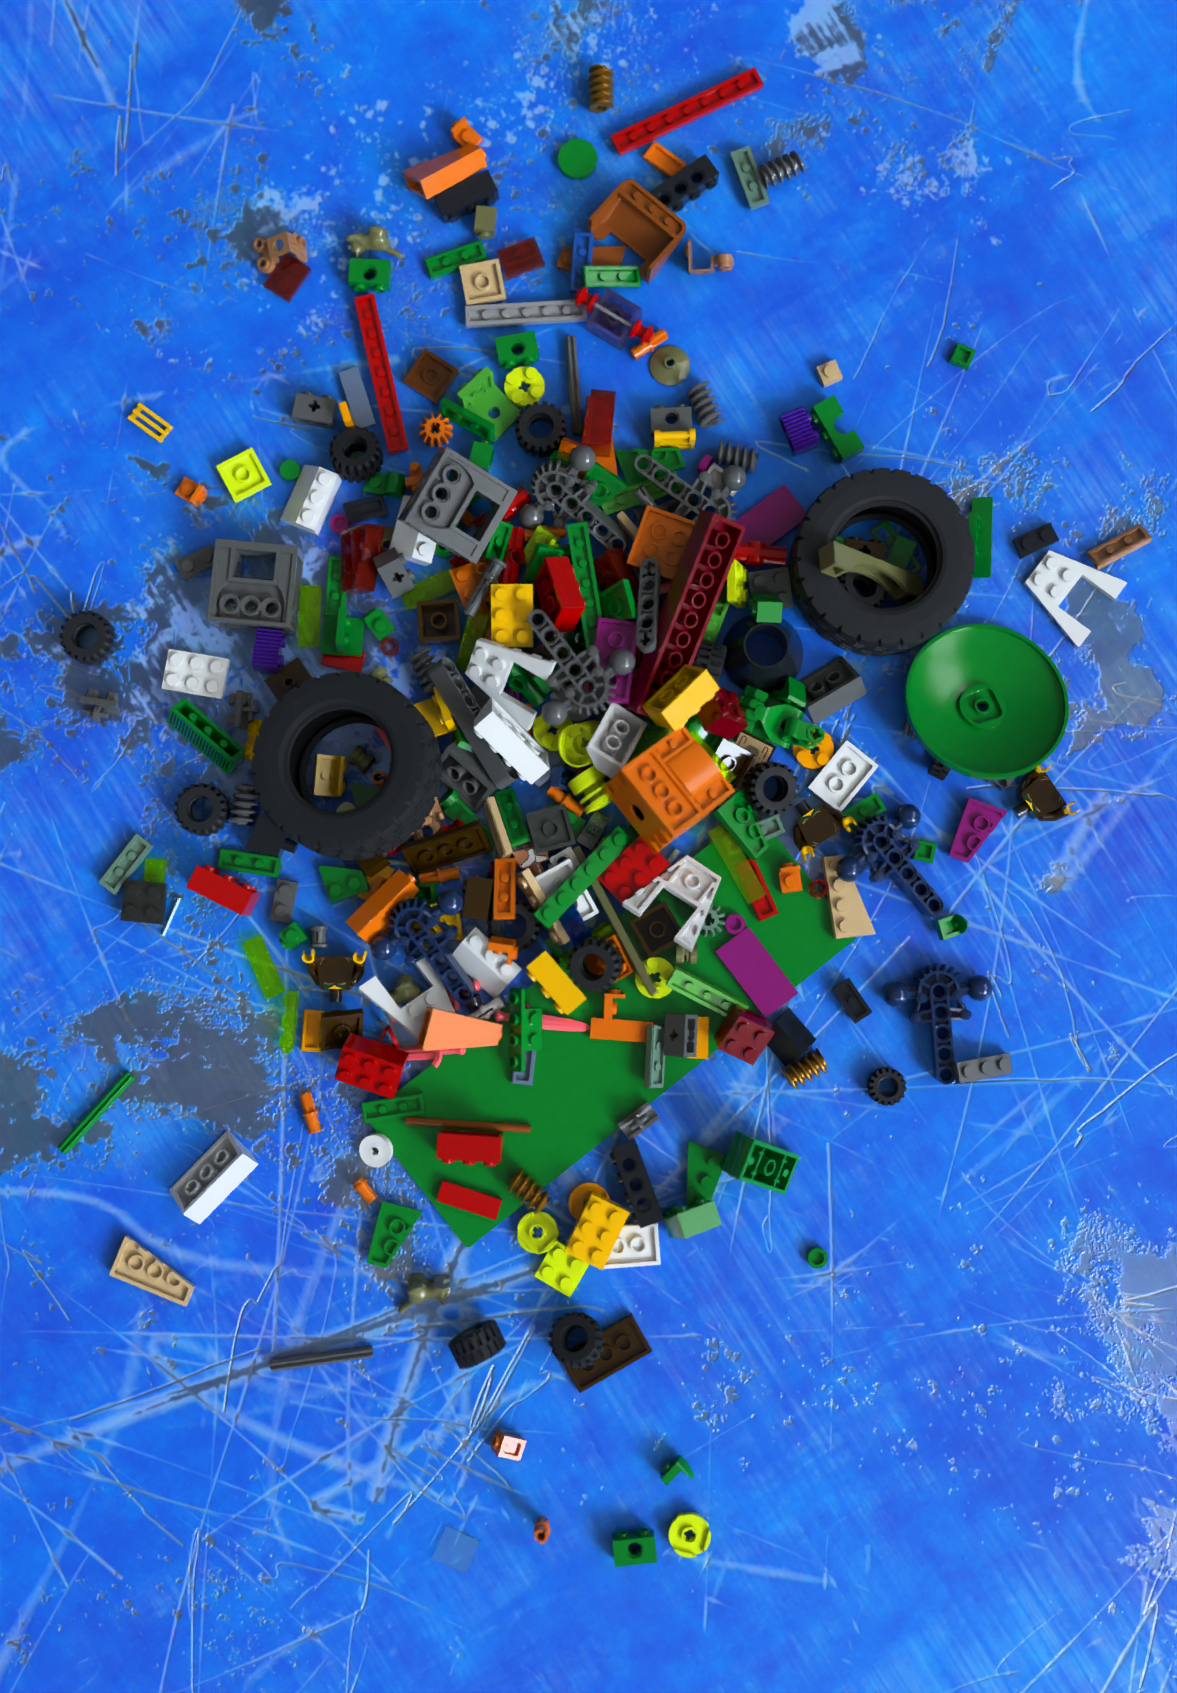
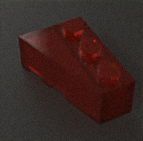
[582,389,616,458]
[340,523,385,595]
[593,548,639,606]

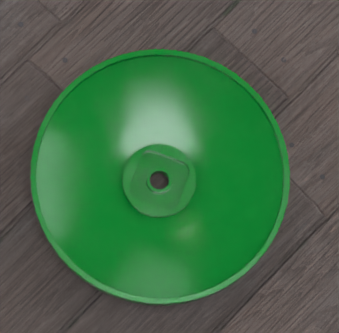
[904,624,1069,780]

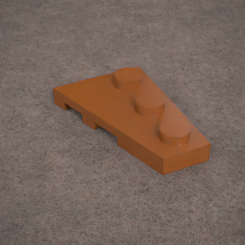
[557,246,626,273]

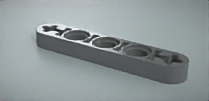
[636,558,661,653]

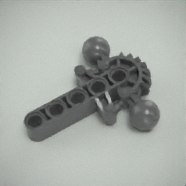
[519,445,629,554]
[633,454,747,522]
[528,609,635,726]

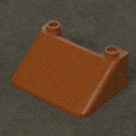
[587,179,686,284]

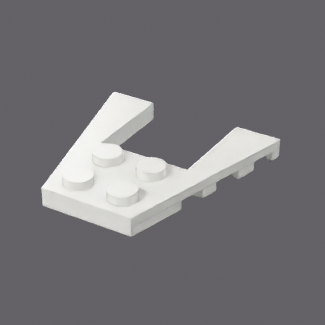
[1024,550,1127,648]
[465,638,557,731]
[622,855,722,952]
[358,942,455,1039]

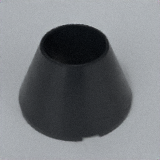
[723,615,803,693]

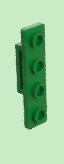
[966,497,993,579]
[509,987,542,1072]

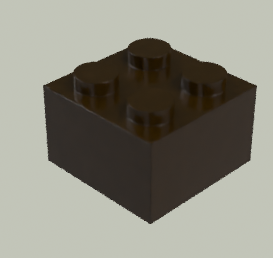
[417,598,462,646]
[459,876,494,922]
[628,901,681,958]

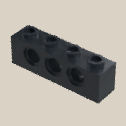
[649,154,719,213]
[609,1140,664,1228]

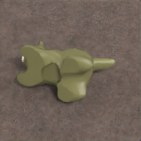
[345,225,403,259]
[377,975,425,1012]
[398,1273,451,1313]

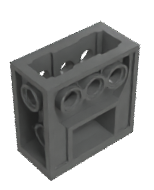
[398,447,518,564]
[207,538,305,635]

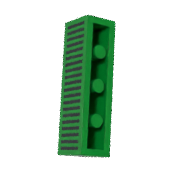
[167,698,246,775]

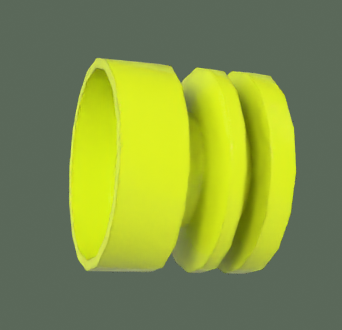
[558,720,600,768]
[567,765,613,814]

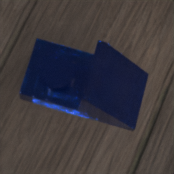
[558,903,592,946]

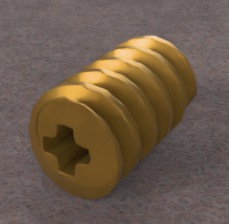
[589,64,614,113]
[781,1048,827,1090]
[507,1168,552,1215]

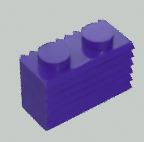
[779,406,820,457]
[251,627,287,674]

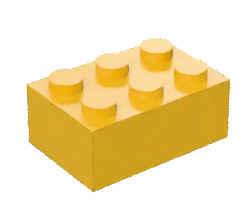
[491,584,534,648]
[642,664,720,732]
[526,951,587,1015]
[564,1191,630,1270]

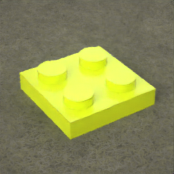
[216,447,272,503]
[727,559,748,608]
[534,1240,589,1297]

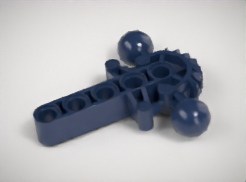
[836,803,944,916]
[370,889,476,1004]
[883,963,993,1084]

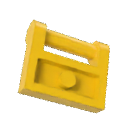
[653,428,696,450]

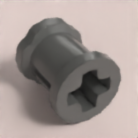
[309,926,328,947]

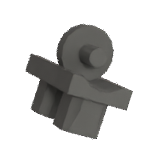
[79,688,121,723]
[226,690,260,730]
[617,1102,660,1141]

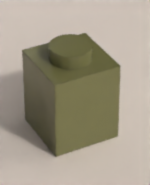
[474,205,498,240]

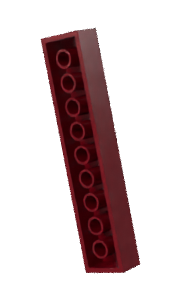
[623,510,746,717]

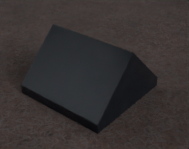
[767,1008,816,1066]

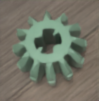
[690,903,725,937]

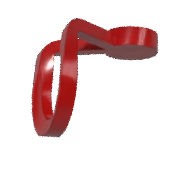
[371,1024,400,1049]

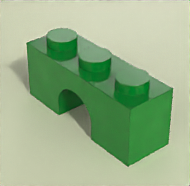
[810,395,864,464]

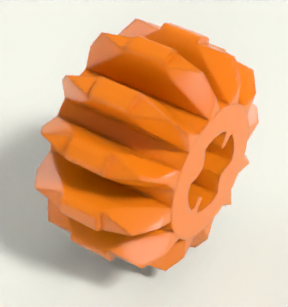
[419,413,453,448]

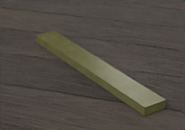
[573,846,659,996]

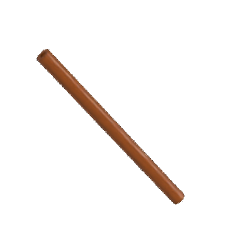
[406,1117,531,1133]

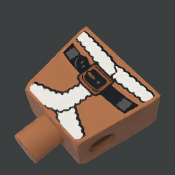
[511,832,549,877]

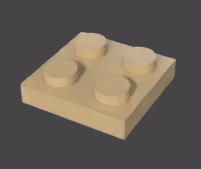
[459,258,507,306]

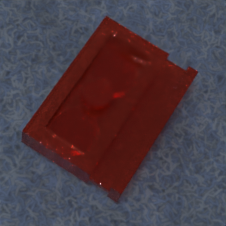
[497,237,545,280]
[264,253,311,303]

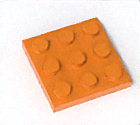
[626,505,695,581]

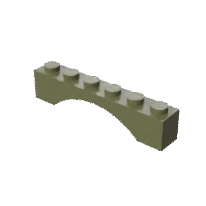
[819,541,923,605]

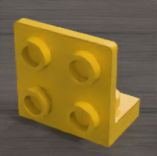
[414,686,457,737]

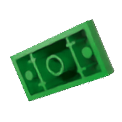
[721,1130,800,1195]

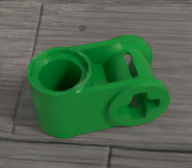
[782,717,824,750]

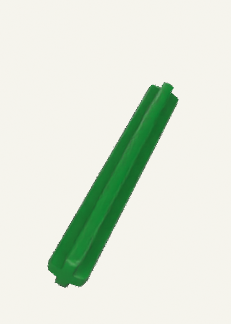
[58,1071,135,1154]

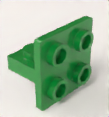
[321,607,365,657]

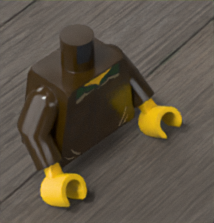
[1012,764,1080,822]
[793,799,857,861]
[302,949,367,1002]

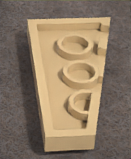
[821,855,876,939]
[516,868,571,946]
[109,1235,195,1307]

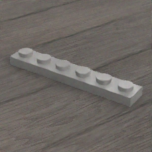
[465,300,587,328]

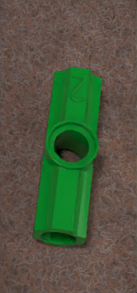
[508,662,548,708]

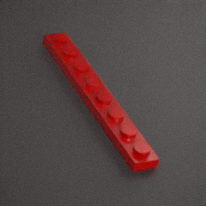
[611,67,764,157]
[354,293,409,455]

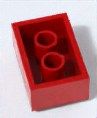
[533,556,586,633]
[597,836,670,904]
[186,864,261,916]
[334,1033,409,1099]
[436,1129,504,1166]

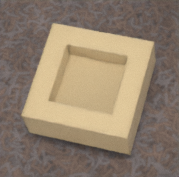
[816,359,843,388]

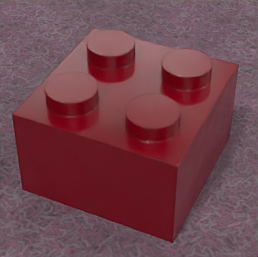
[697,686,748,740]
[714,1004,775,1065]

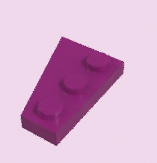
[947,798,1008,863]

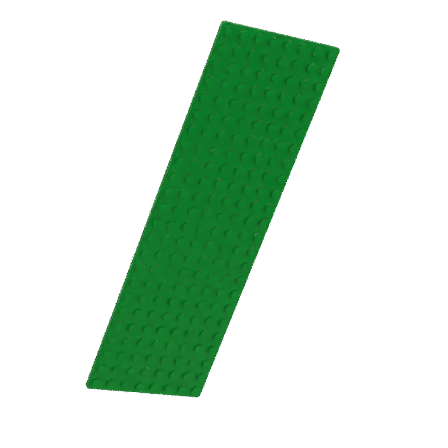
[369,810,856,1247]

